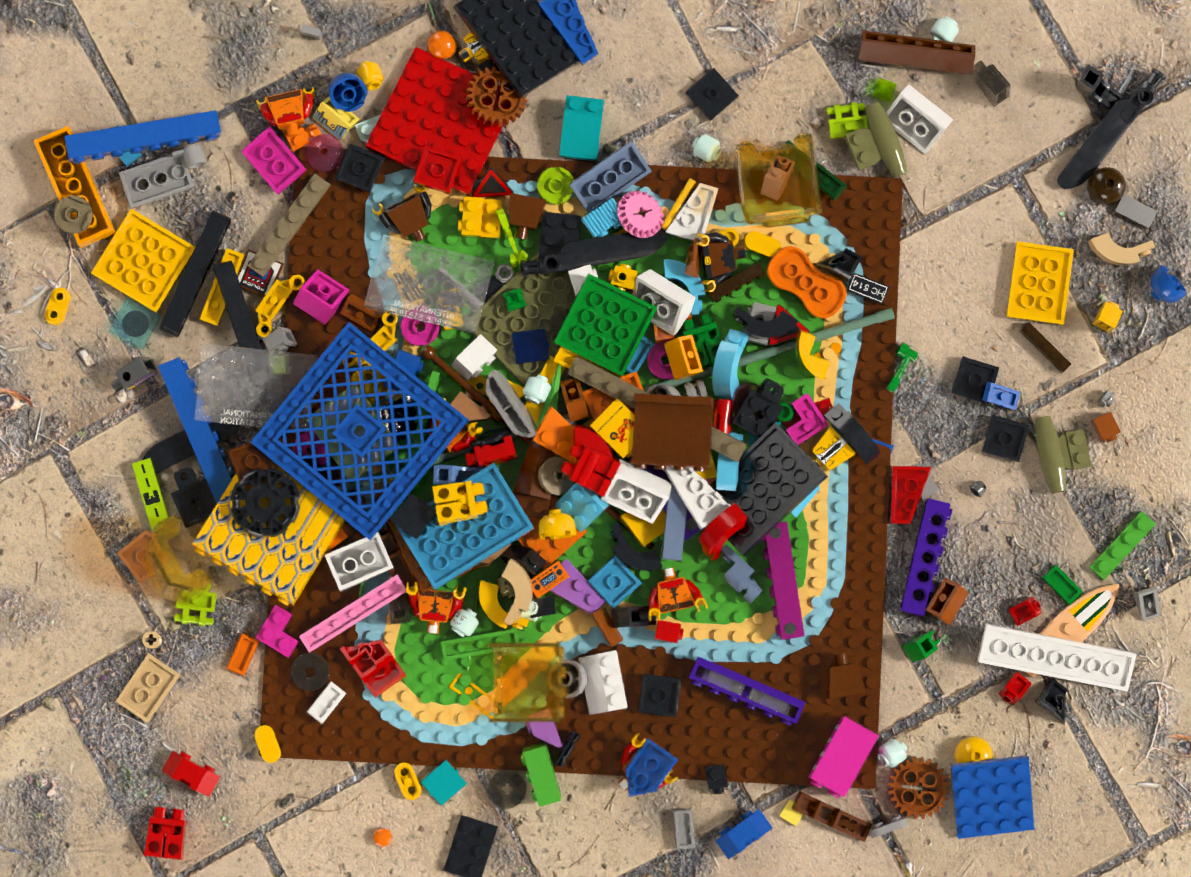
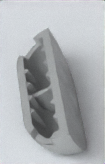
[485,370,538,437]

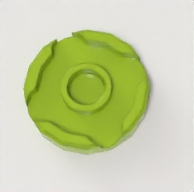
[537,167,574,205]

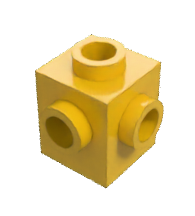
[608,264,638,292]

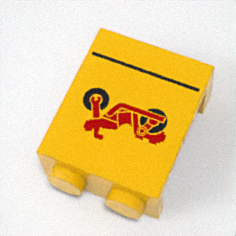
[589,398,635,459]

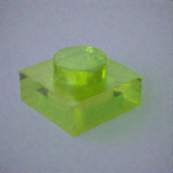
[872,78,897,103]

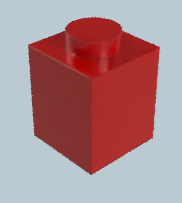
[655,620,684,643]

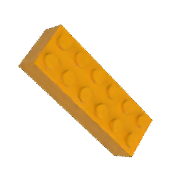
[33,125,116,248]

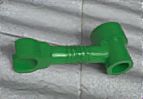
[886,342,918,393]

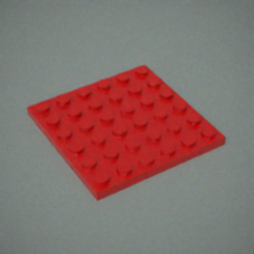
[366,47,511,196]

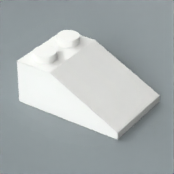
[325,532,393,592]

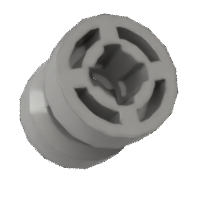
[683,378,707,397]

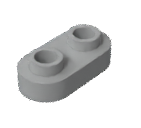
[869,815,908,838]

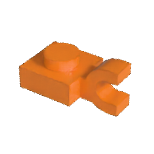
[284,123,321,151]

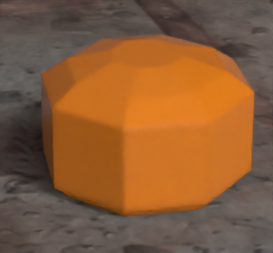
[373,828,393,847]

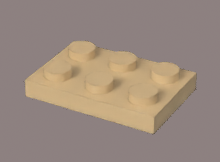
[116,653,181,723]

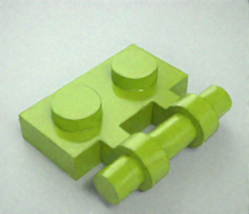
[826,102,868,140]
[174,589,217,627]

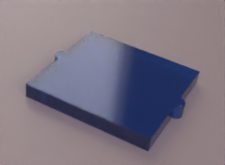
[512,328,550,365]

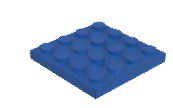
[951,755,1035,839]

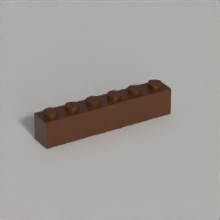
[858,30,976,75]

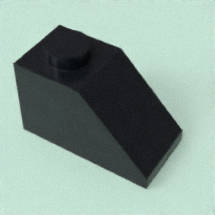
[499,544,547,579]
[611,606,656,628]

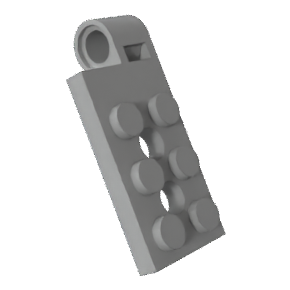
[119,144,206,209]

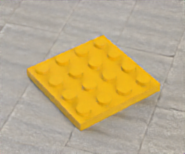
[91,209,195,313]

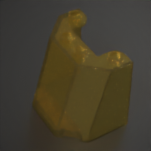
[735,133,823,228]
[141,515,220,604]
[489,643,567,722]

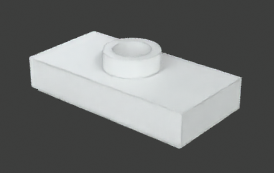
[307,681,346,724]

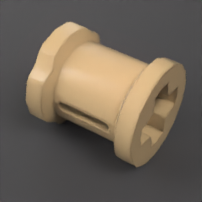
[142,631,162,649]

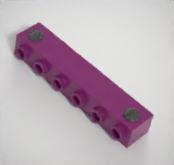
[762,521,805,640]

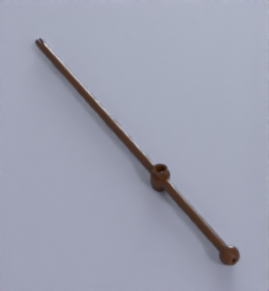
[420,345,654,549]

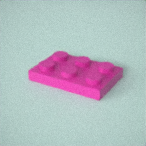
[241,126,307,195]

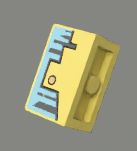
[313,97,360,141]

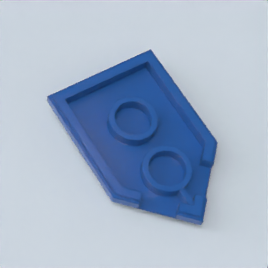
[625,738,678,797]

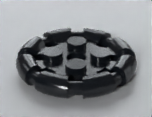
[230,468,300,538]

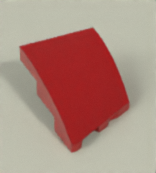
[340,639,407,698]

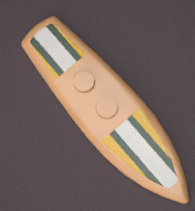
[1024,584,1119,677]

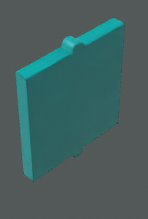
[421,760,467,806]

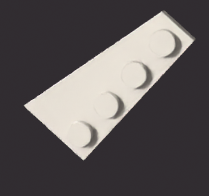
[664,466,731,529]

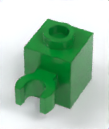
[902,630,940,663]

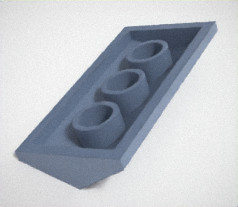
[569,140,652,214]

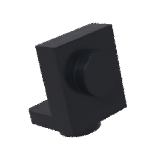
[705,764,728,795]

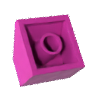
[293,270,349,324]

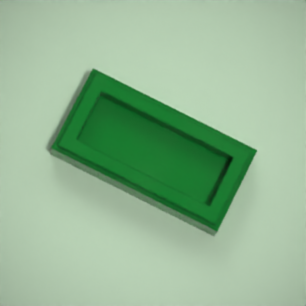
[1042,564,1083,605]

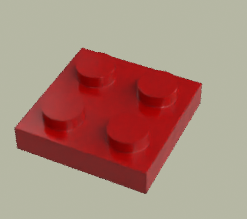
[413,146,462,195]

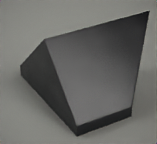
[815,248,862,283]
[1034,678,1068,725]

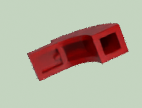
[573,425,612,476]
[699,503,747,561]

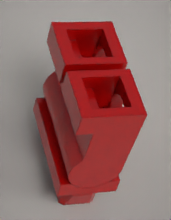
[465,435,518,468]
[561,444,621,497]
[144,807,187,860]

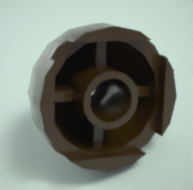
[1087,167,1126,206]

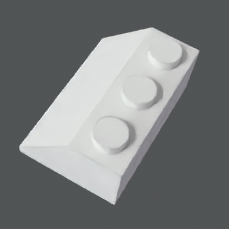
[886,84,953,155]
[632,269,696,336]
[600,459,672,524]
[578,650,628,715]

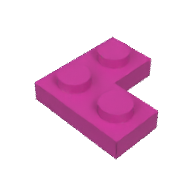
[785,393,828,445]
[255,605,299,658]

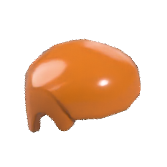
[427,31,457,60]

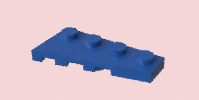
[538,0,598,66]

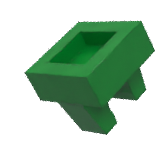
[503,287,527,313]

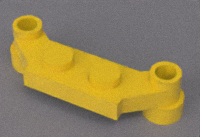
[255,275,306,337]
[342,311,398,367]

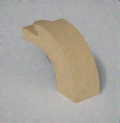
[1088,232,1155,266]
[502,559,533,625]

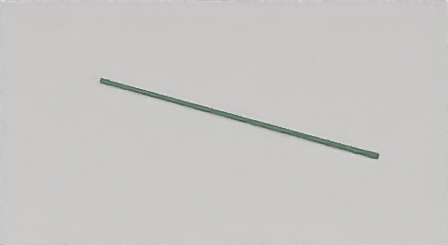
[336,308,895,492]

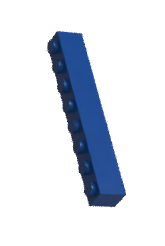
[64,110,221,164]
[158,357,235,504]

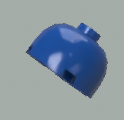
[329,73,368,112]
[1150,265,1188,303]

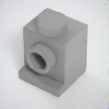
[263,327,298,355]

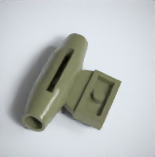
[844,101,908,178]
[1035,416,1092,494]

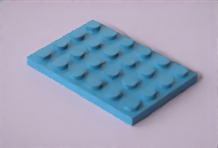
[395,463,534,590]

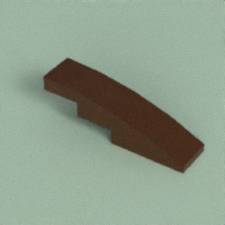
[378,524,416,587]
[791,791,873,842]

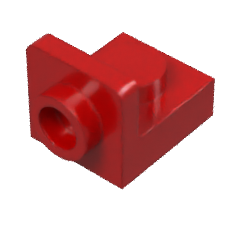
[1008,596,1042,626]
[998,672,1032,706]

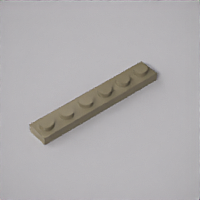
[248,174,331,278]

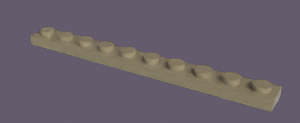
[568,356,747,462]

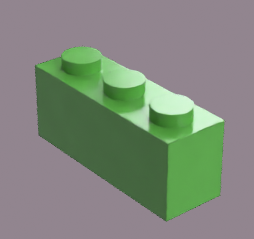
[520,741,562,807]

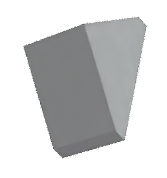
[1133,586,1161,621]

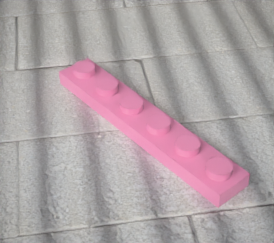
[299,574,406,653]

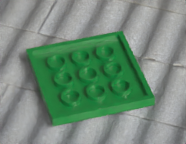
[554,273,657,376]

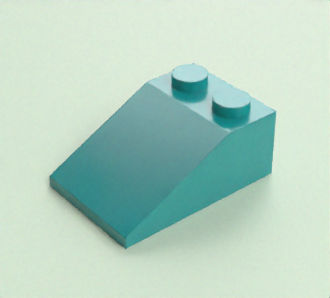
[559,95,604,161]

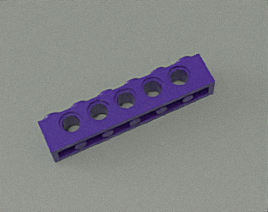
[899,498,953,617]

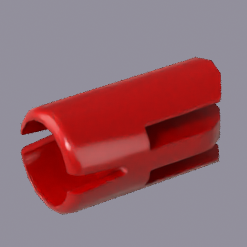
[712,399,734,434]

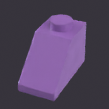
[525,710,562,748]

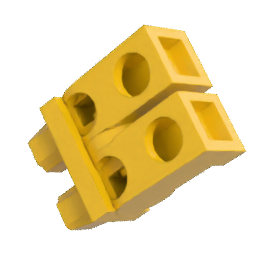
[432,481,488,526]

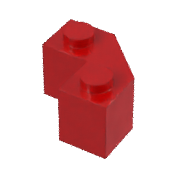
[162,751,220,797]

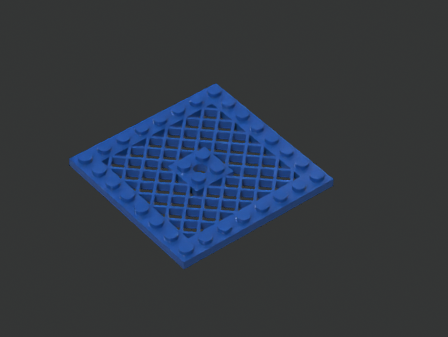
[251,322,469,540]

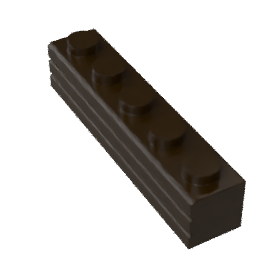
[706,262,765,303]
[1019,322,1071,373]

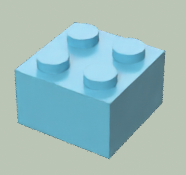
[555,483,610,532]

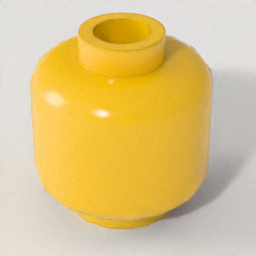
[356,61,384,91]

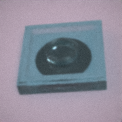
[109,298,161,349]

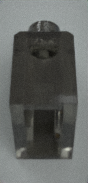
[973,60,1011,107]

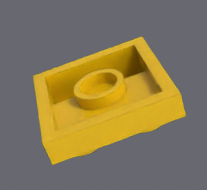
[458,196,502,239]

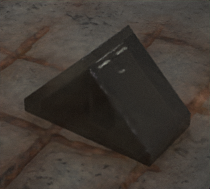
[389,593,412,625]

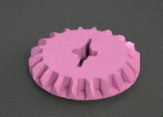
[617,190,664,238]

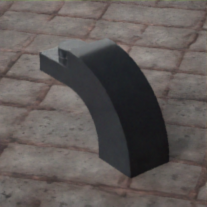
[1076,65,1126,110]
[733,307,799,340]
[824,403,881,465]
[610,523,663,571]

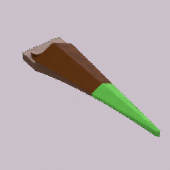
[513,364,561,519]

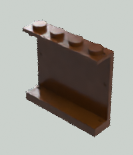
[630,393,713,472]

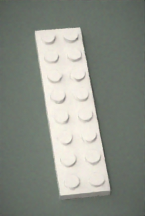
[977,624,1136,691]

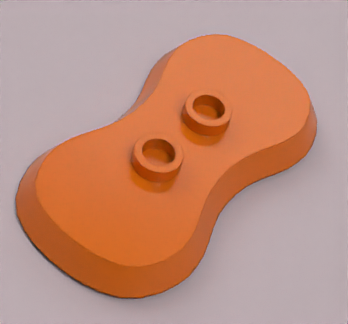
[767,246,847,319]

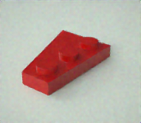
[891,466,932,524]

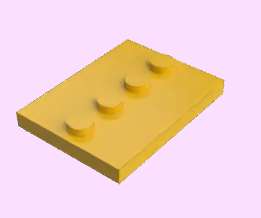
[1006,241,1074,325]

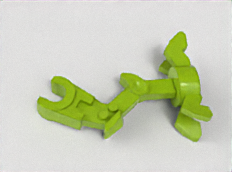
[496,208,528,268]

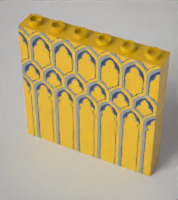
[192,462,345,606]

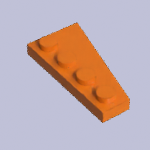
[531,406,596,471]

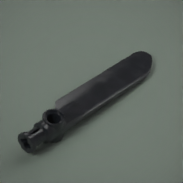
[1057,68,1166,189]
[520,228,668,277]
[142,387,276,474]

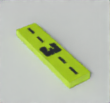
[132,458,173,537]

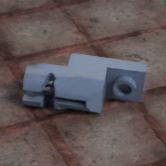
[721,544,763,604]

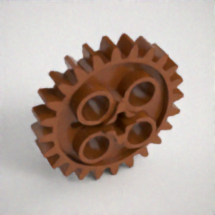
[466,66,528,127]
[887,757,950,819]

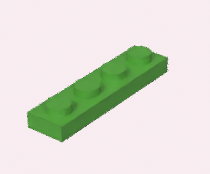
[1089,511,1156,580]
[441,628,520,661]

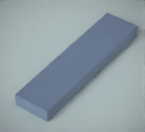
[661,482,687,561]

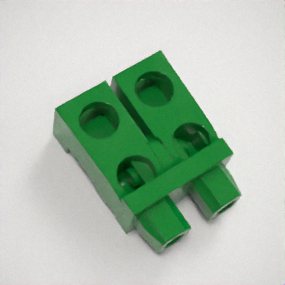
[682,314,722,369]

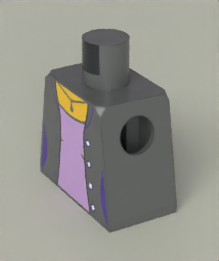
[111,357,159,392]

